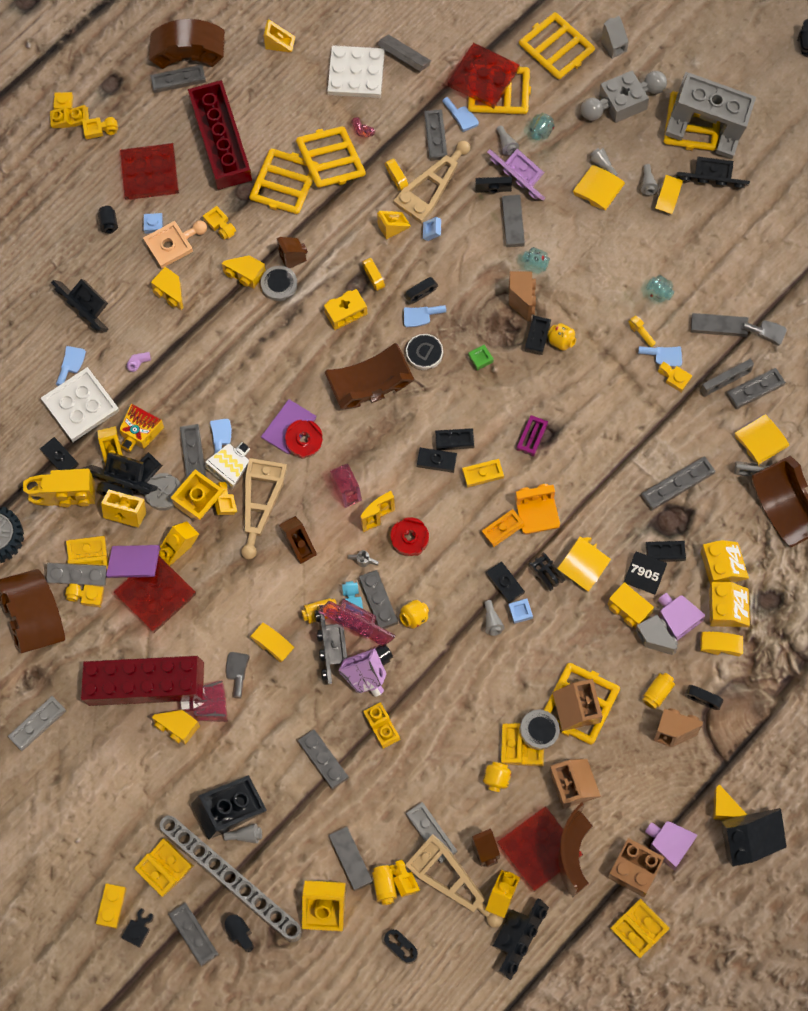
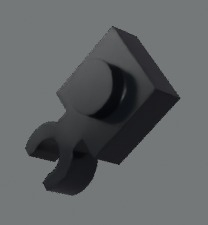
[121,908,154,948]

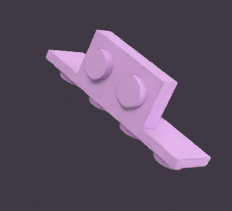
[487,149,545,201]

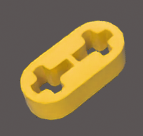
[385,158,409,191]
[362,258,385,291]

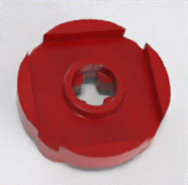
[284,420,323,459]
[391,517,429,556]

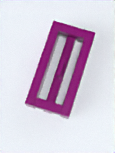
[517,415,548,457]

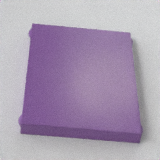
[261,399,316,455]
[106,545,160,578]

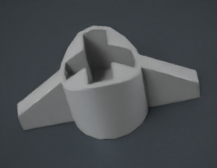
[348,550,379,567]

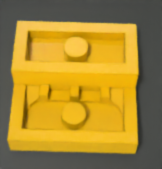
[573,165,625,210]
[735,414,789,465]
[361,491,395,532]
[66,535,108,573]
[557,536,611,592]
[501,723,544,766]
[134,838,194,897]
[611,899,670,958]

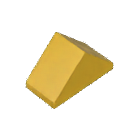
[264,20,295,53]
[377,211,411,240]
[713,784,747,820]

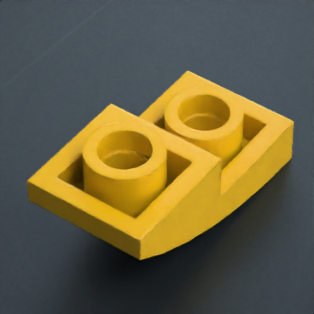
[50,105,89,128]
[654,175,683,215]
[250,622,295,662]
[700,632,743,657]
[363,702,401,749]

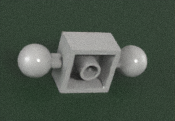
[581,71,667,123]

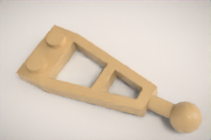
[393,141,470,224]
[241,458,287,560]
[405,834,503,928]

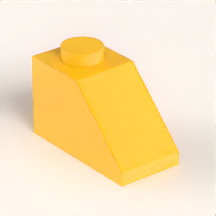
[97,426,123,466]

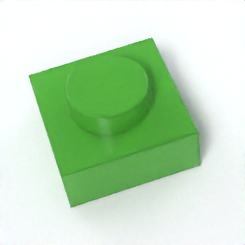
[468,344,494,371]

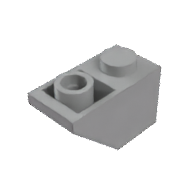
[601,16,629,59]
[635,615,678,655]

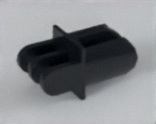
[797,19,808,57]
[528,552,565,591]
[225,914,254,952]

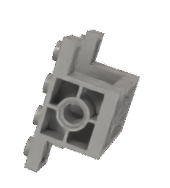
[665,72,756,159]

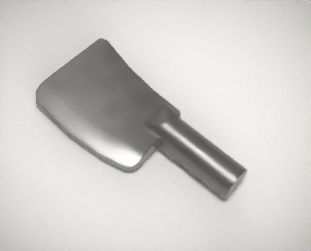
[742,321,787,346]
[226,652,250,698]

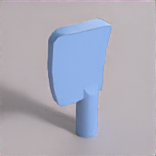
[442,97,479,132]
[404,305,446,327]
[56,346,86,386]
[638,346,682,367]
[210,419,231,454]

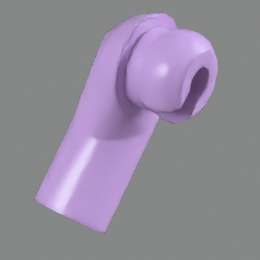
[127,352,151,372]

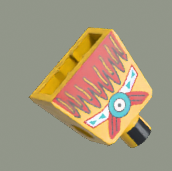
[119,404,164,452]

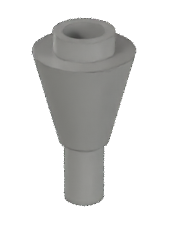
[497,126,519,155]
[590,148,618,176]
[641,164,659,196]
[484,600,505,636]
[224,823,262,844]

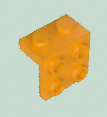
[515,484,560,534]

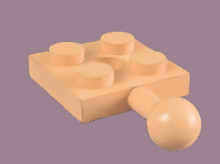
[143,220,207,269]

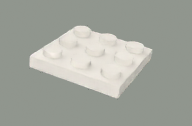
[328,46,385,98]
[41,367,119,442]

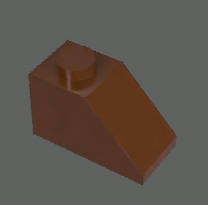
[277,237,308,268]
[279,516,317,564]
[471,828,500,867]

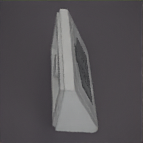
[734,461,770,477]

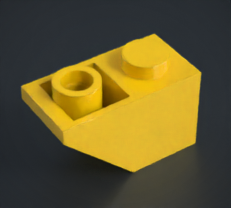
[222,255,266,289]
[151,267,184,310]
[159,521,199,566]
[152,710,200,745]
[485,870,520,918]

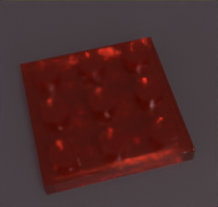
[447,42,520,109]
[120,143,179,200]
[114,556,196,633]
[497,806,583,892]

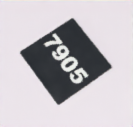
[624,551,667,595]

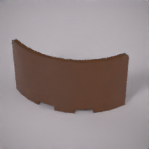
[149,19,225,69]
[325,343,414,409]
[751,456,808,547]
[0,569,65,653]
[558,802,593,897]

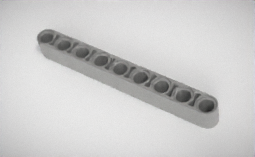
[160,816,302,942]

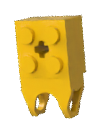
[23,469,95,507]

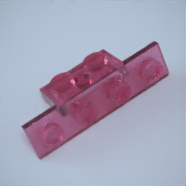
[319,599,395,645]

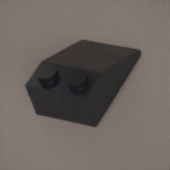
[191,775,267,840]
[721,808,787,867]

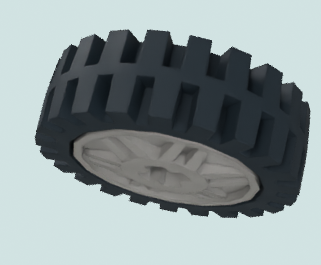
[0,507,24,563]

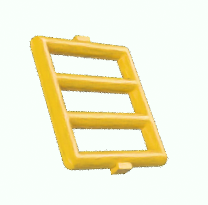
[519,12,595,79]
[467,65,531,114]
[664,91,720,151]
[296,126,366,188]
[249,148,319,214]
[544,663,620,745]

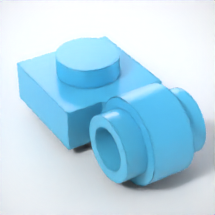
[342,581,364,620]

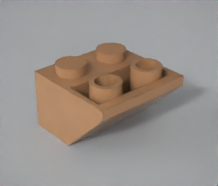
[509,271,536,321]
[553,679,603,731]
[653,708,703,747]
[549,759,601,809]
[608,838,665,897]

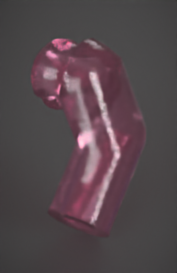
[351,117,375,137]

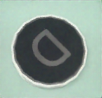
[406,334,443,370]

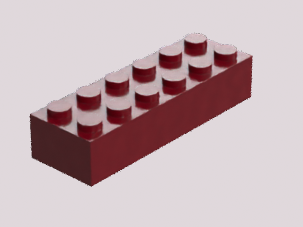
[187,80,252,190]
[81,656,204,706]

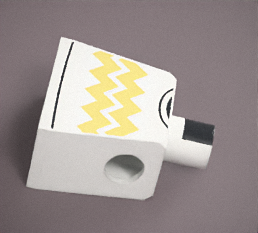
[204,442,250,490]

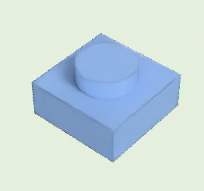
[144,213,163,234]
[423,217,441,241]
[508,599,533,624]

